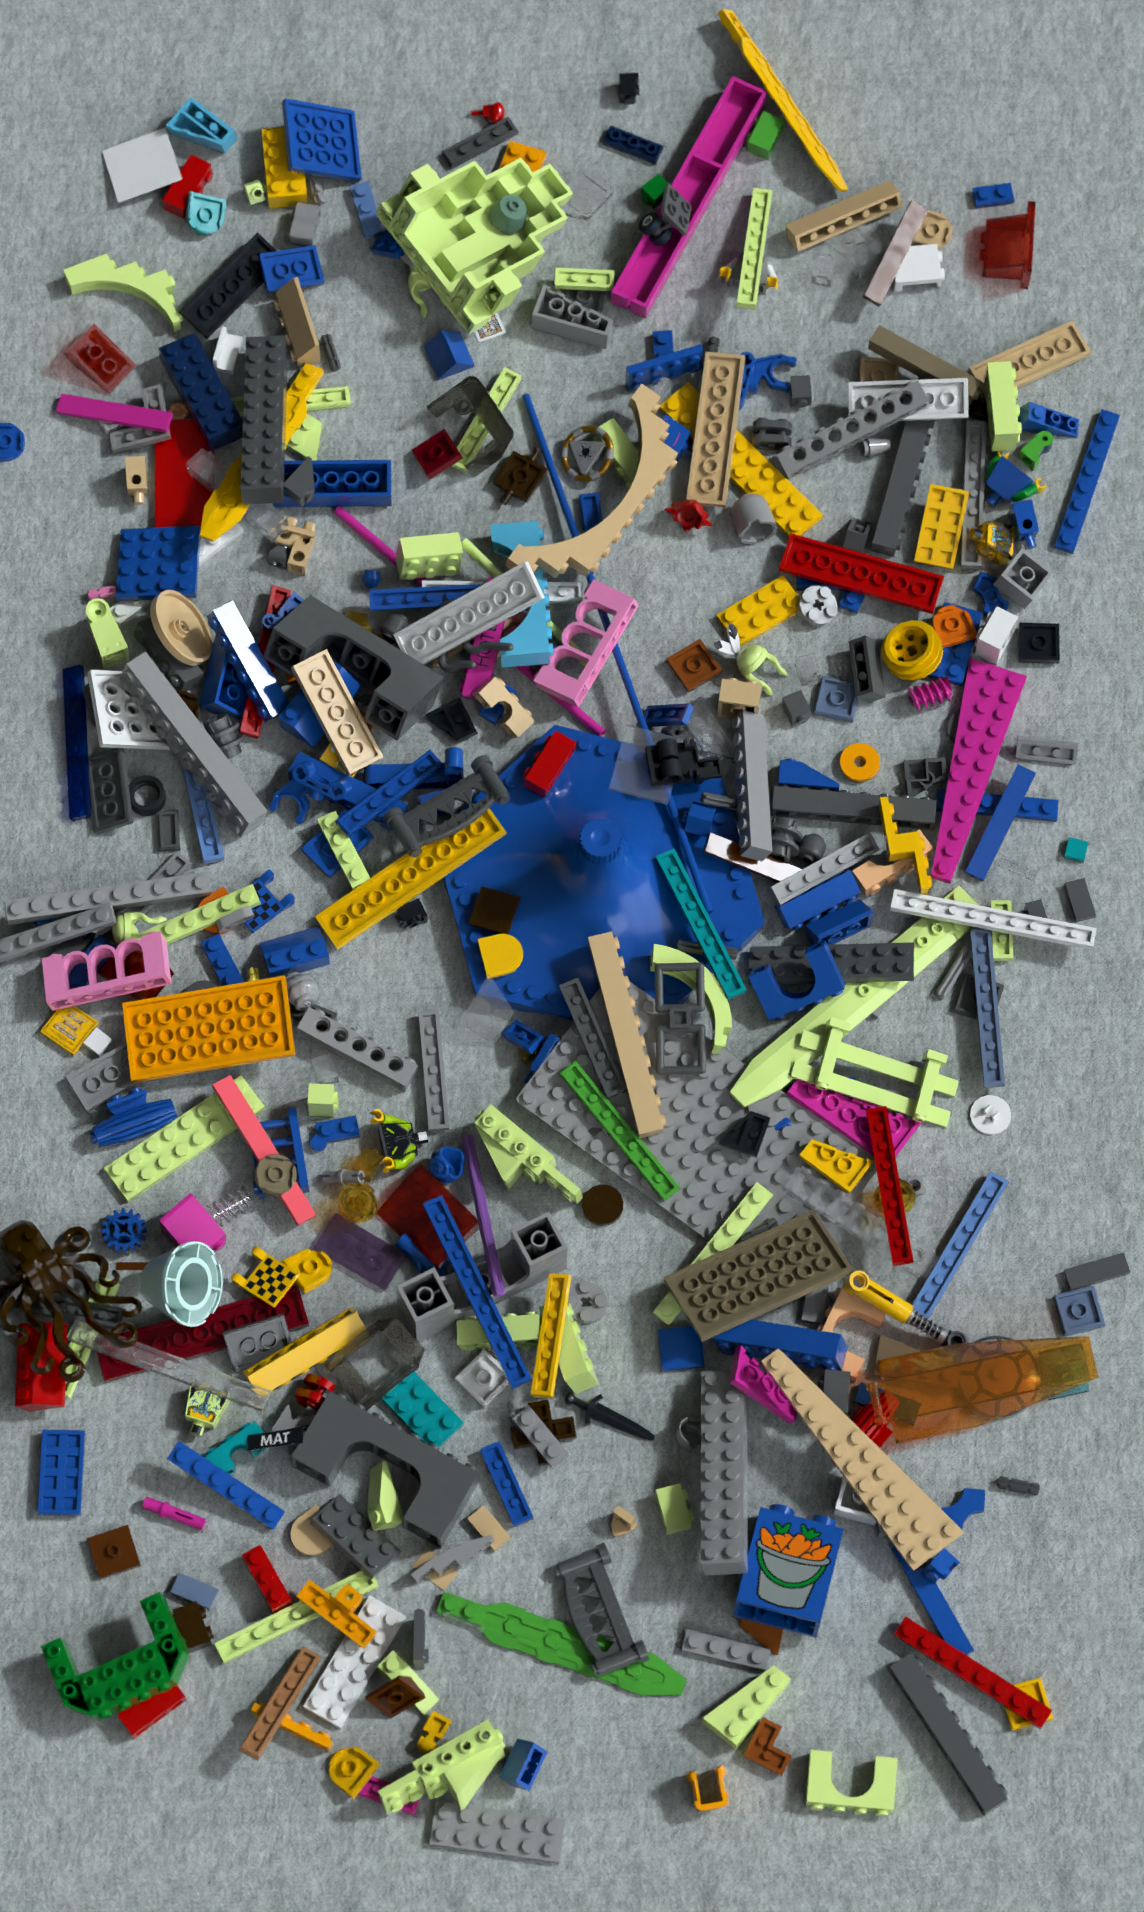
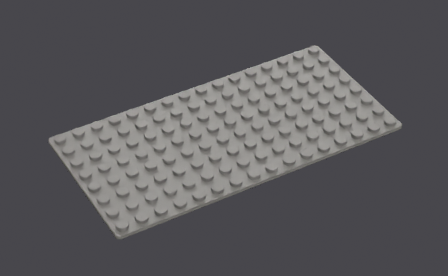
[516,981,877,1245]

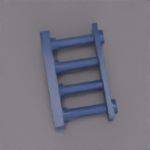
[252,1107,309,1200]

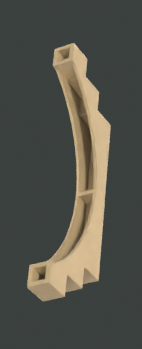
[505,384,678,579]

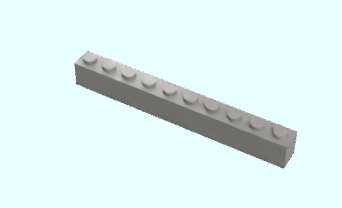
[4,872,212,925]

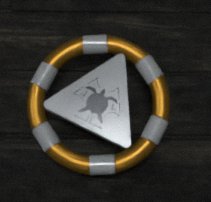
[560,425,614,482]

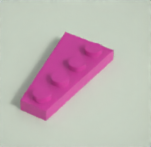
[729,1346,797,1424]

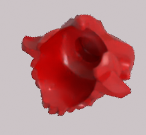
[665,499,712,532]

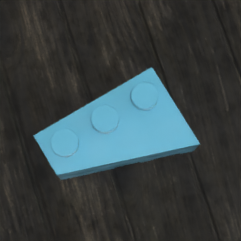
[166,97,238,153]

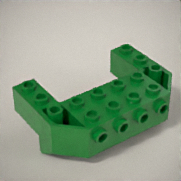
[41,1592,189,1721]

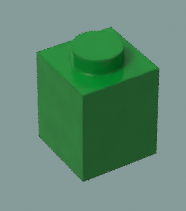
[640,174,668,209]

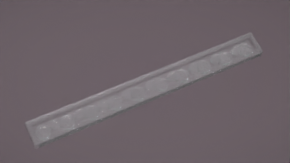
[67,1319,272,1413]

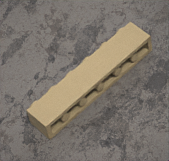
[785,180,902,252]

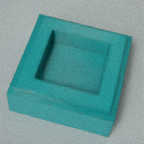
[1064,837,1089,863]

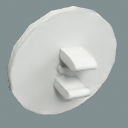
[970,1095,1011,1135]

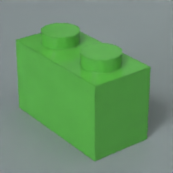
[745,111,785,160]

